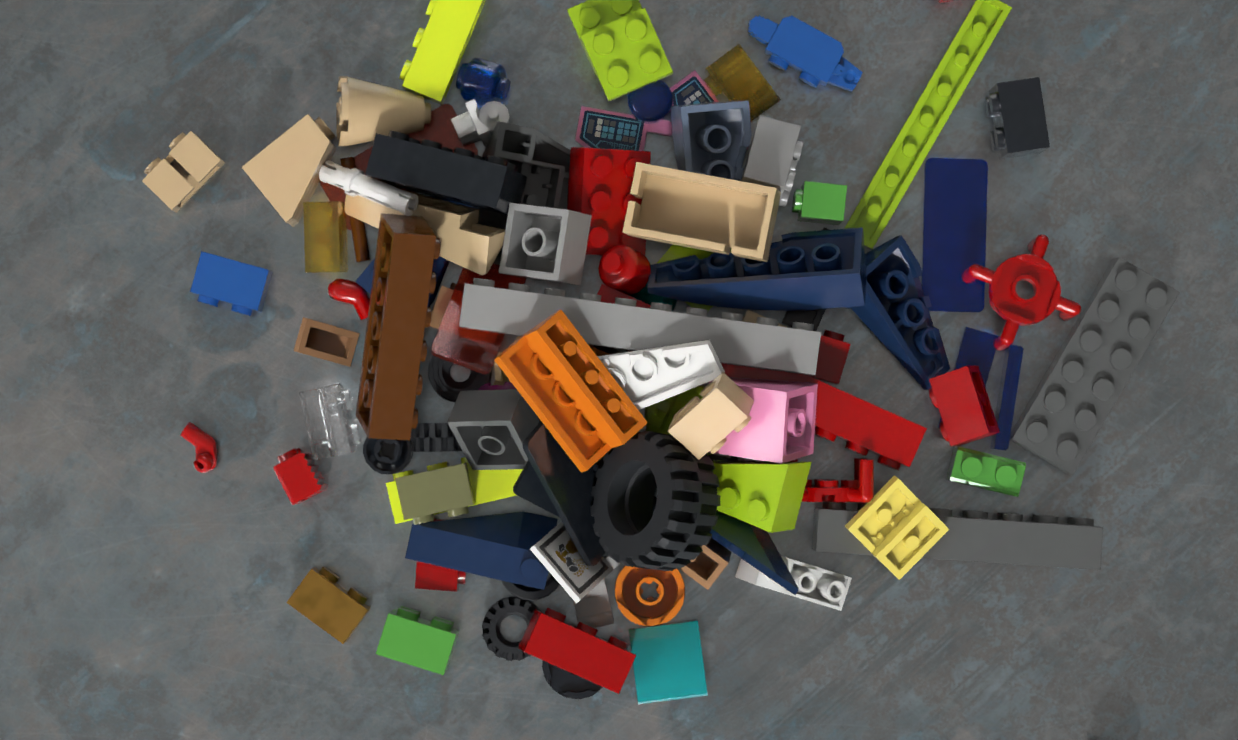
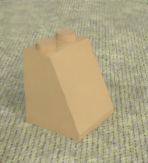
[242,114,336,227]

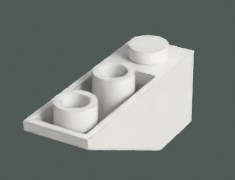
[735,555,852,611]

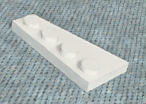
[597,340,725,410]

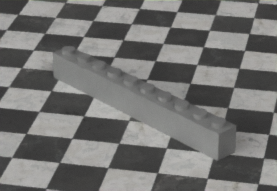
[459,278,821,376]

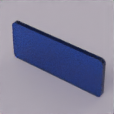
[921,158,988,313]

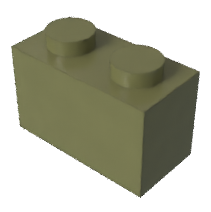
[395,463,475,525]

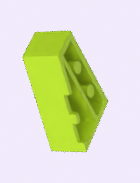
[712,460,811,533]

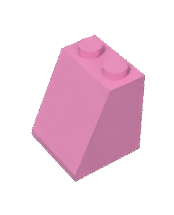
[709,377,818,464]

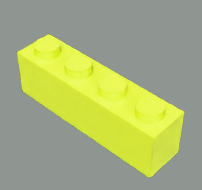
[399,0,486,105]
[386,457,523,524]

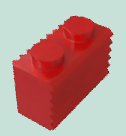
[272,448,328,505]

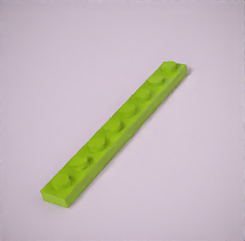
[844,0,1012,250]

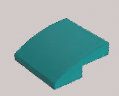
[629,621,708,704]

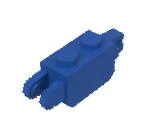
[748,15,863,92]

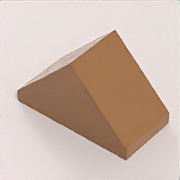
[294,317,360,367]

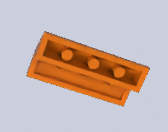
[494,309,648,472]

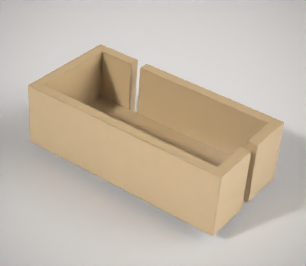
[623,162,781,262]

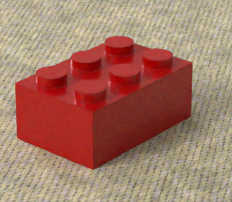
[567,147,651,255]

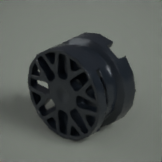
[363,437,413,474]

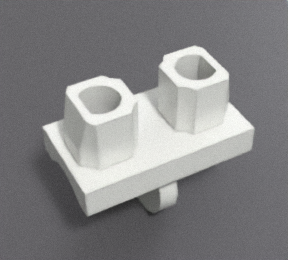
[451,99,510,147]

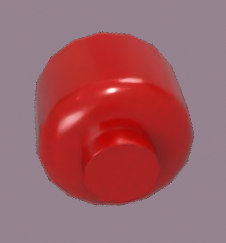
[598,244,651,295]

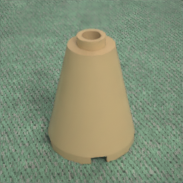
[336,76,431,147]

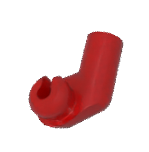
[328,279,370,320]
[180,422,218,473]

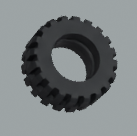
[590,431,721,571]

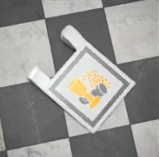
[530,521,621,603]

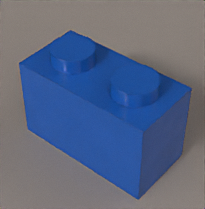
[190,251,273,316]

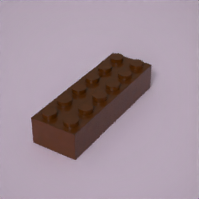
[356,213,440,440]

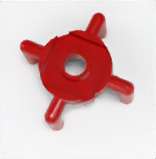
[962,234,1081,351]
[789,458,874,502]

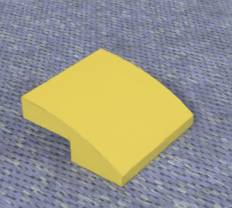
[845,475,949,580]

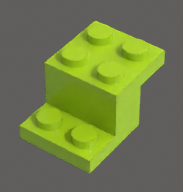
[567,0,673,102]

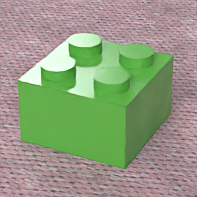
[376,606,460,675]

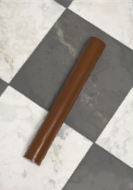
[340,157,370,262]

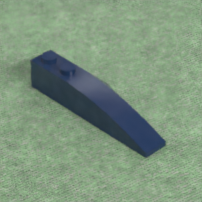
[647,227,866,311]

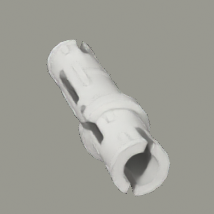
[319,160,419,216]

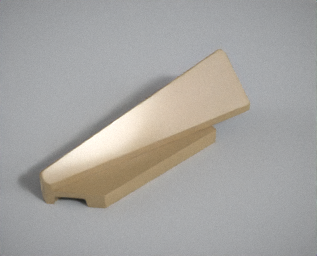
[345,189,505,275]

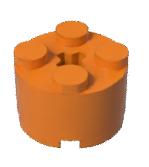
[615,566,685,626]

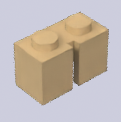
[142,131,225,213]
[668,372,754,460]

